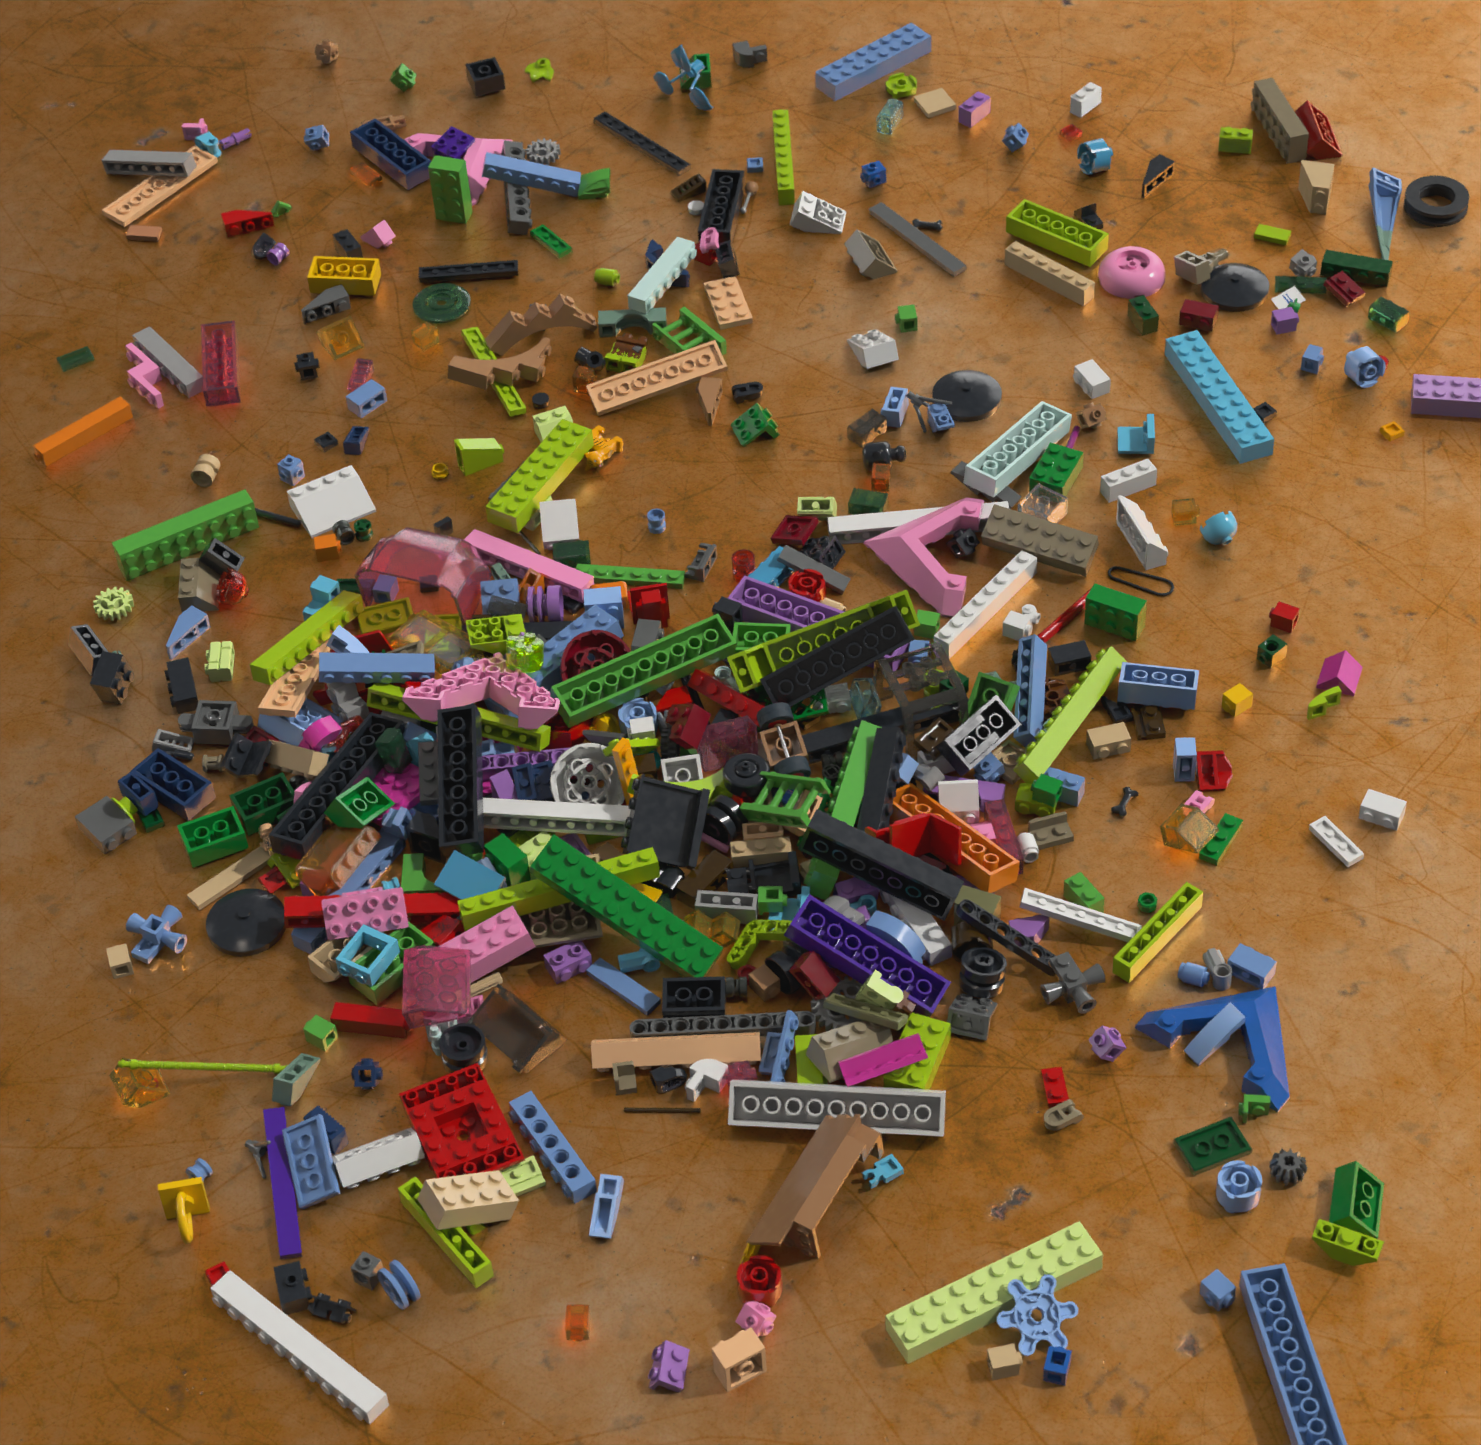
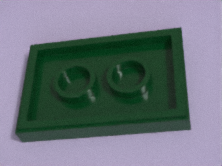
[1173,1117,1252,1176]

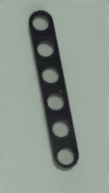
[956,899,1056,976]

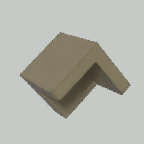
[612,1061,637,1095]

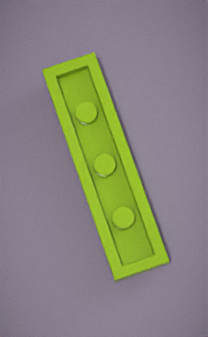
[603,737,661,757]

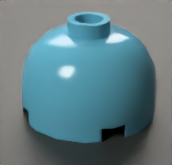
[1199,511,1237,545]

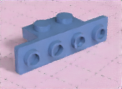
[759,1010,799,1082]

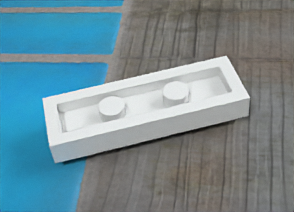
[1309,816,1364,867]

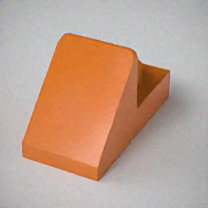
[519,567,545,608]

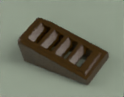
[671,174,707,202]

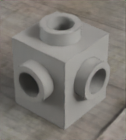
[1289,249,1317,280]

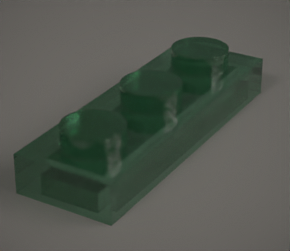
[1275,276,1327,294]

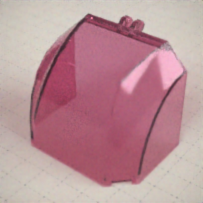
[355,527,492,625]

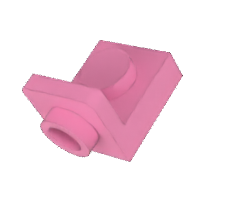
[182,118,208,140]

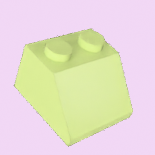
[532,406,573,442]

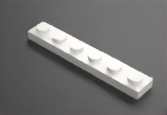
[1019,888,1142,942]

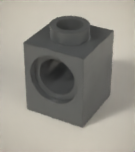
[351,1251,383,1291]

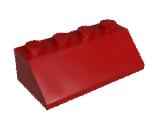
[1294,100,1343,160]

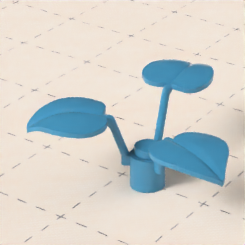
[653,44,714,111]

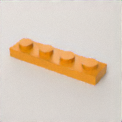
[612,737,638,806]

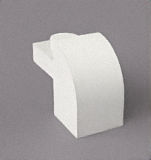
[685,1059,730,1102]

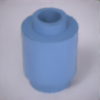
[1178,962,1210,987]

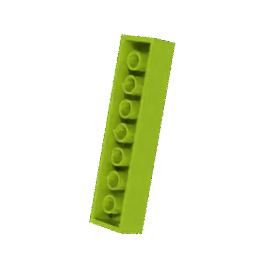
[485,419,594,533]

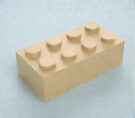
[418,1170,519,1230]

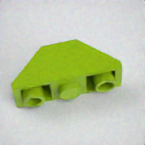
[1312,1219,1384,1266]

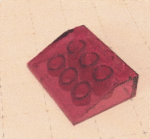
[402,945,471,1029]

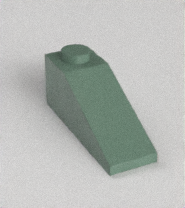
[272,1053,320,1106]

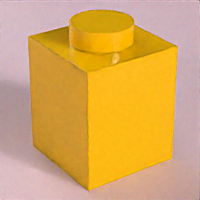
[1221,683,1253,717]

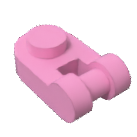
[700,227,719,254]
[1183,790,1215,821]

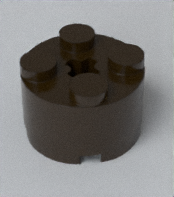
[951,921,993,963]

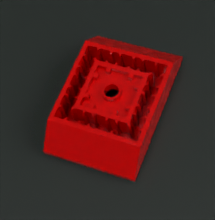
[399,1063,525,1178]

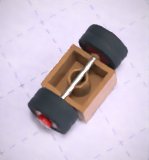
[757,702,811,777]

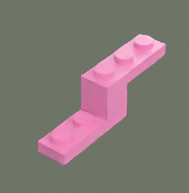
[126,343,164,409]

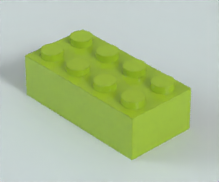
[883,1013,951,1090]

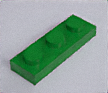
[1199,813,1243,865]

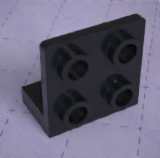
[799,535,846,569]
[220,733,272,778]

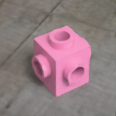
[735,1301,776,1337]

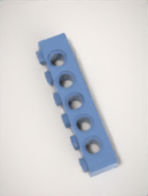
[508,1091,597,1204]

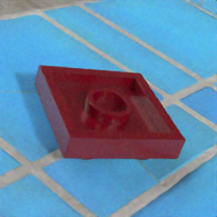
[770,515,819,546]

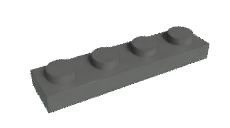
[418,741,439,806]

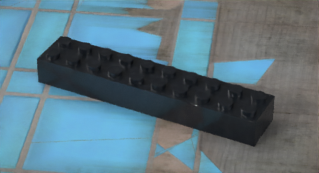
[269,712,405,862]

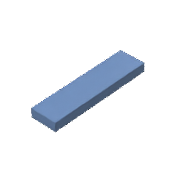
[586,958,661,1016]

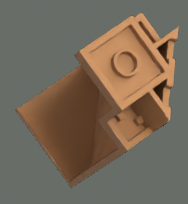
[746,1114,884,1258]

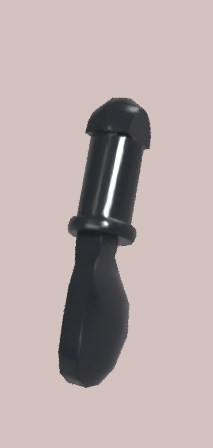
[155,749,194,760]

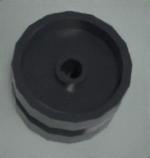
[703,795,748,845]
[959,947,1007,998]
[439,1023,488,1073]

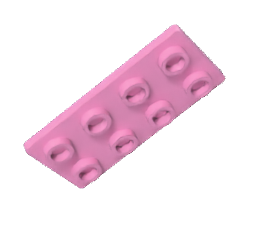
[321,887,409,940]

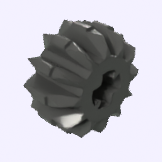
[1269,1148,1307,1186]

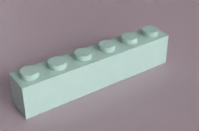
[627,237,696,314]

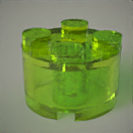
[505,633,544,673]

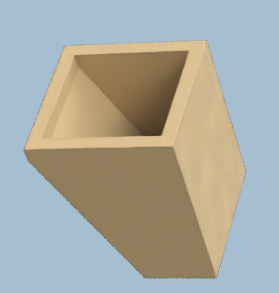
[1298,160,1335,215]

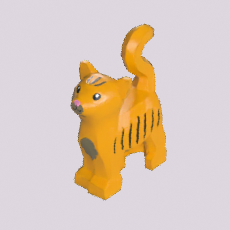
[584,425,623,471]

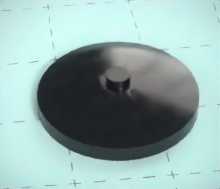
[1201,263,1270,312]
[932,370,1002,422]
[206,889,286,957]

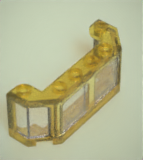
[386,609,493,675]

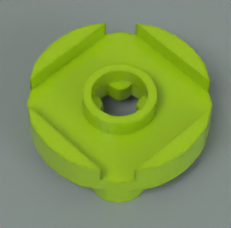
[886,73,917,99]

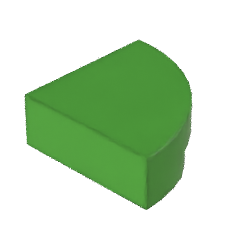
[271,200,292,217]

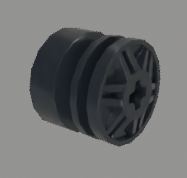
[765,941,810,994]

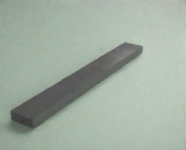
[869,202,967,277]

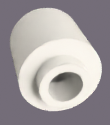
[1015,833,1039,863]

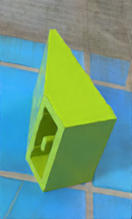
[465,614,526,656]

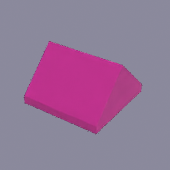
[1316,650,1363,696]

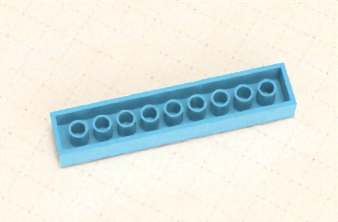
[1165,330,1274,464]

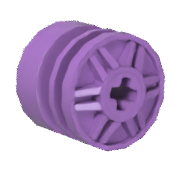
[526,585,564,622]

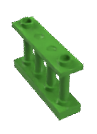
[652,306,727,355]
[739,771,831,829]

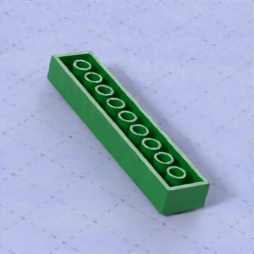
[530,835,723,977]

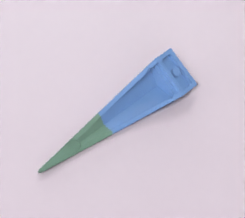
[1368,168,1402,260]

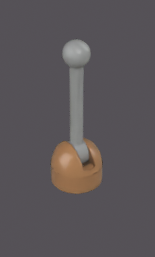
[740,181,759,214]

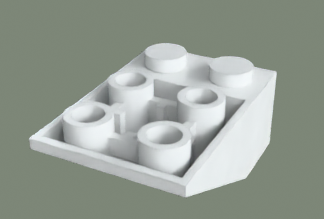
[790,191,846,234]
[847,329,899,369]

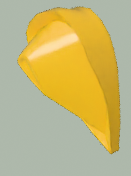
[589,713,620,733]

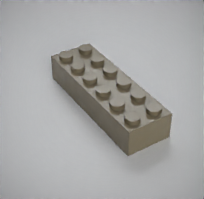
[1251,78,1309,164]
[981,504,1099,577]

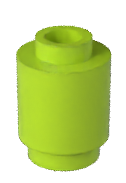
[594,268,620,286]

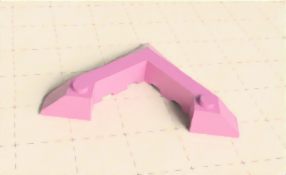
[404,133,512,206]
[864,497,984,618]
[402,652,560,730]

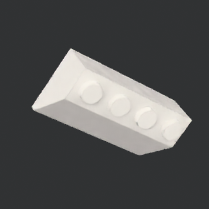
[1116,495,1168,570]
[332,1128,425,1189]

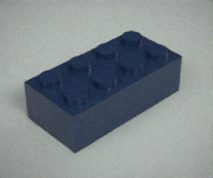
[130,748,216,821]

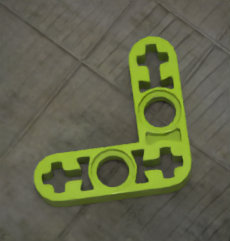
[727,920,792,970]

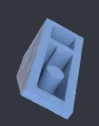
[166,605,211,660]

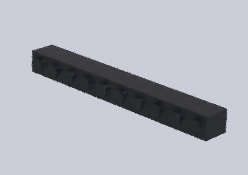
[802,694,969,765]

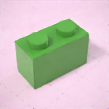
[1063,872,1105,913]

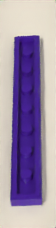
[263,1107,302,1260]

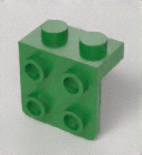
[731,403,780,446]

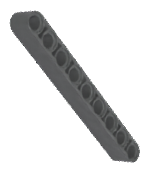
[629,1011,816,1039]

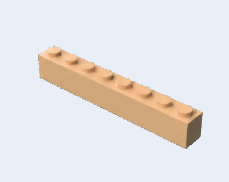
[591,1032,761,1071]

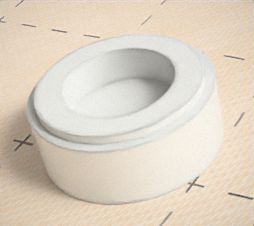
[688,200,704,215]

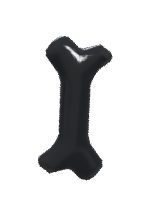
[912,219,943,232]
[1111,787,1139,817]

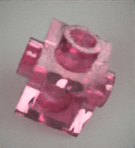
[725,1060,757,1087]

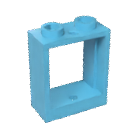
[335,924,400,986]

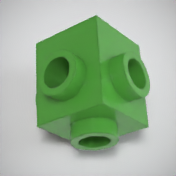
[390,63,417,92]

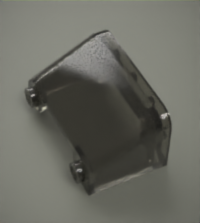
[467,984,567,1074]

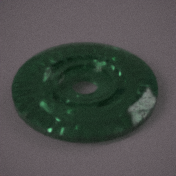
[413,283,471,324]

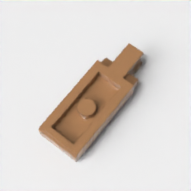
[361,115,406,130]

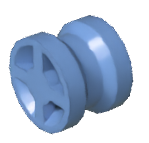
[186,1158,213,1183]

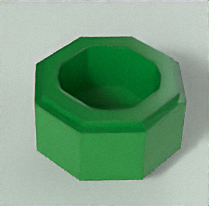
[1137,892,1158,913]

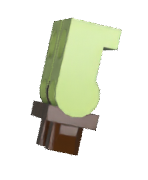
[855,970,916,1017]

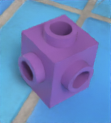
[1088,1026,1126,1062]

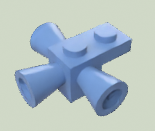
[126,905,187,964]

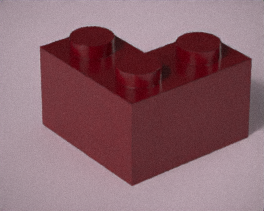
[665,704,711,749]

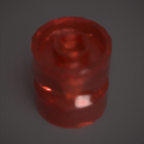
[731,549,756,583]

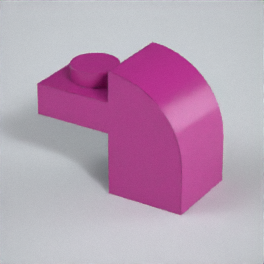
[298,715,342,752]

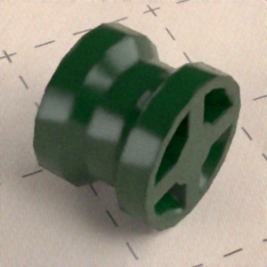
[354,519,373,542]

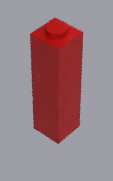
[330,1002,412,1039]

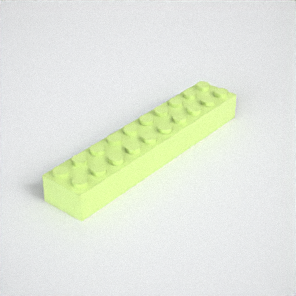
[885,1221,1103,1364]

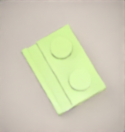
[500,1155,546,1196]

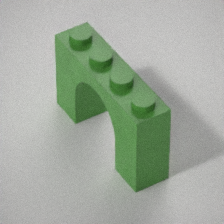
[401,853,484,894]

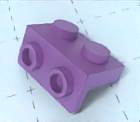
[648,1340,689,1393]

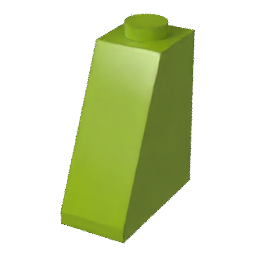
[454,438,504,476]

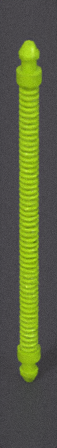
[118,1059,288,1074]

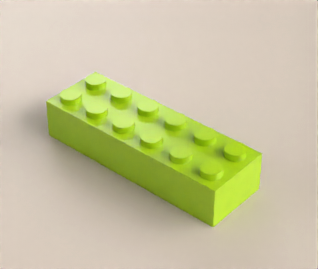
[1006,199,1109,267]

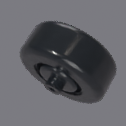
[723,753,770,798]

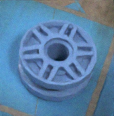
[377,1259,421,1310]

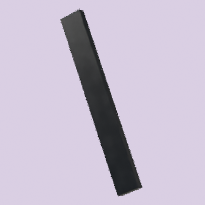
[593,111,691,176]

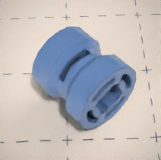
[647,508,666,534]

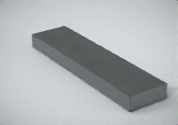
[777,545,850,594]

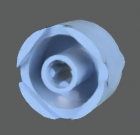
[1344,346,1386,388]
[618,698,658,740]
[1216,1160,1262,1213]

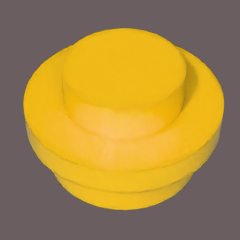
[431,463,449,479]

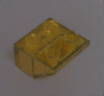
[1160,804,1219,854]

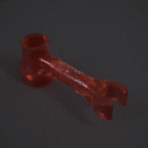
[330,715,363,753]

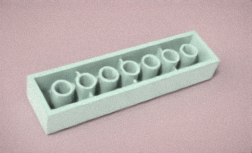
[963,401,1072,497]

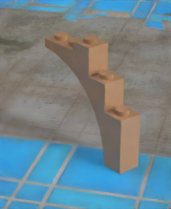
[485,294,598,356]
[448,337,552,390]

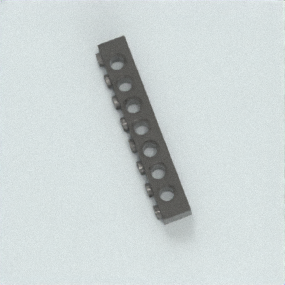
[501,140,532,235]

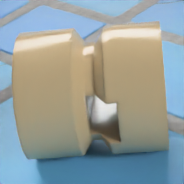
[191,454,220,487]

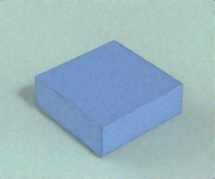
[747,157,764,173]

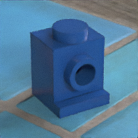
[1043,1346,1072,1386]

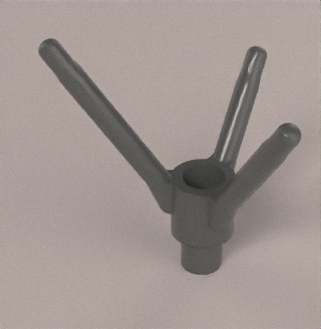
[906,391,952,433]
[245,1139,271,1179]

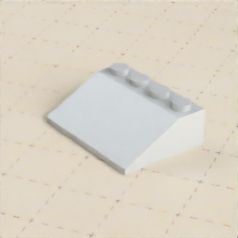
[287,465,376,538]

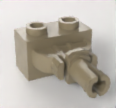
[1174,249,1229,285]

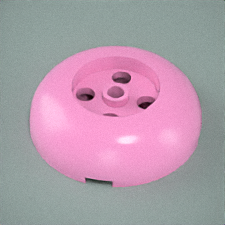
[1098,246,1166,299]

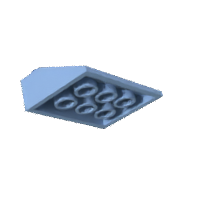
[257,698,355,753]

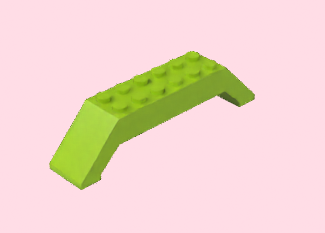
[727,590,920,693]

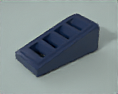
[343,426,370,455]

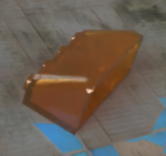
[295,823,382,896]

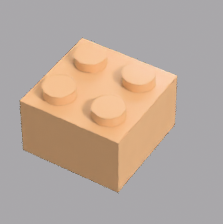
[712,1328,767,1392]

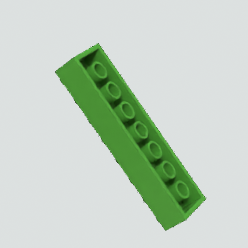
[112,489,259,581]

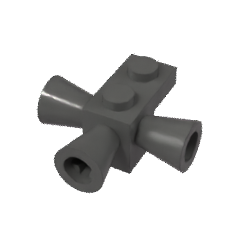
[1040,952,1105,1014]

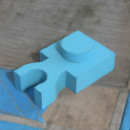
[862,1154,904,1189]

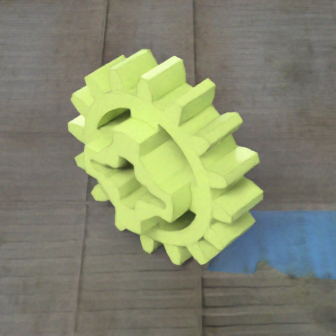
[93,587,134,621]

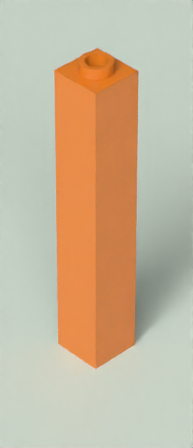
[33,397,133,467]

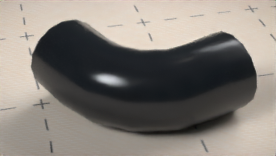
[574,347,605,371]

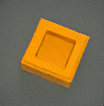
[1379,421,1405,442]

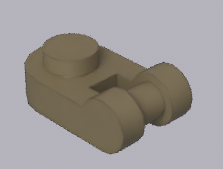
[1044,1099,1084,1131]

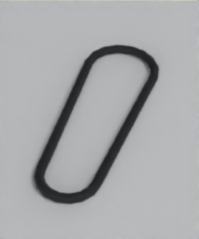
[1108,566,1174,596]

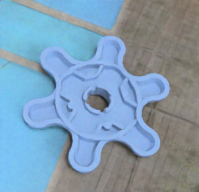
[997,1274,1078,1356]

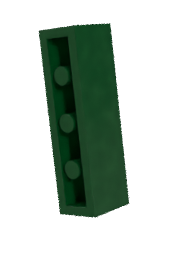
[1320,250,1393,287]

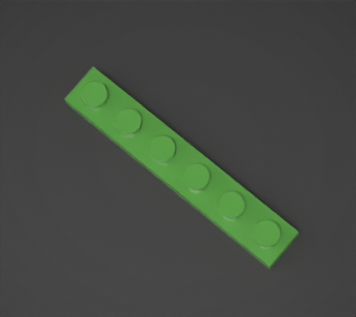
[576,564,685,589]

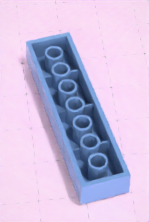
[815,23,931,101]
[484,604,624,718]

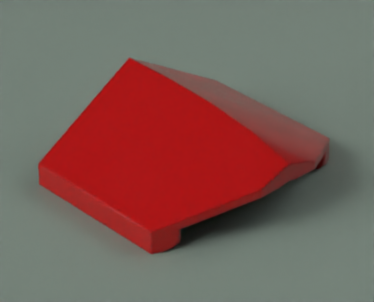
[1195,750,1233,791]

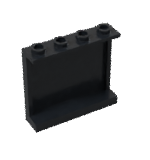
[621,773,710,870]

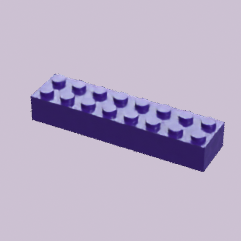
[784,894,951,1017]

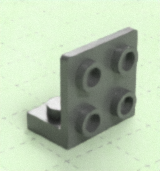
[947,994,998,1040]

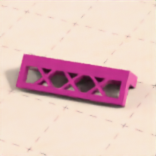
[838,1033,928,1087]

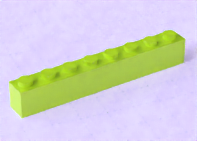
[772,109,795,205]
[250,590,364,685]

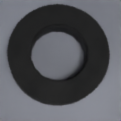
[1404,175,1469,227]

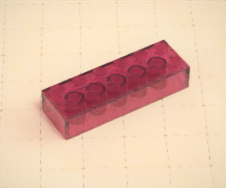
[201,320,241,407]

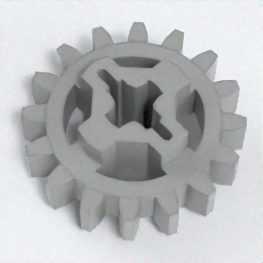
[526,138,561,165]

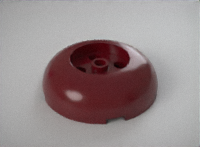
[560,630,631,681]

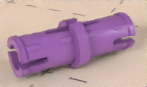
[219,128,252,150]

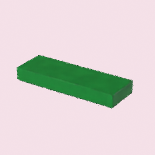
[530,224,573,259]

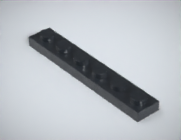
[419,260,519,283]

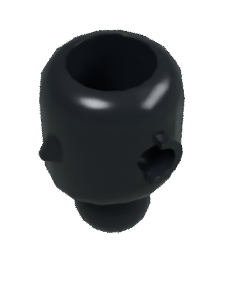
[862,441,906,473]

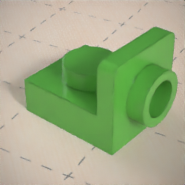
[1238,1094,1270,1124]

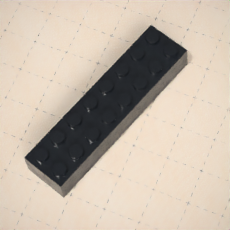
[760,605,914,707]
[437,704,484,858]
[798,809,964,921]

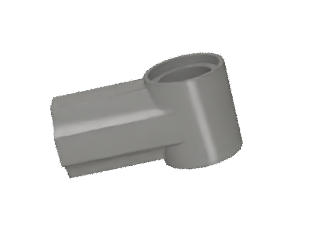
[912,763,945,792]
[1203,948,1232,991]

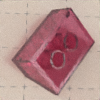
[696,716,758,772]

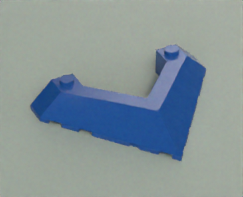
[1135,986,1290,1113]

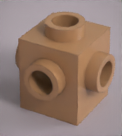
[315,40,338,63]
[1075,402,1107,429]

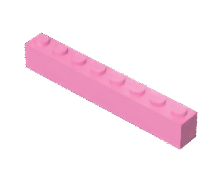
[462,529,594,603]

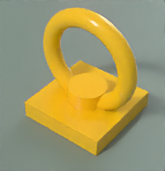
[158,1177,210,1244]

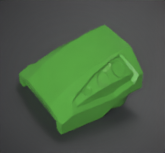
[578,168,611,200]

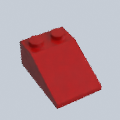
[543,712,594,750]

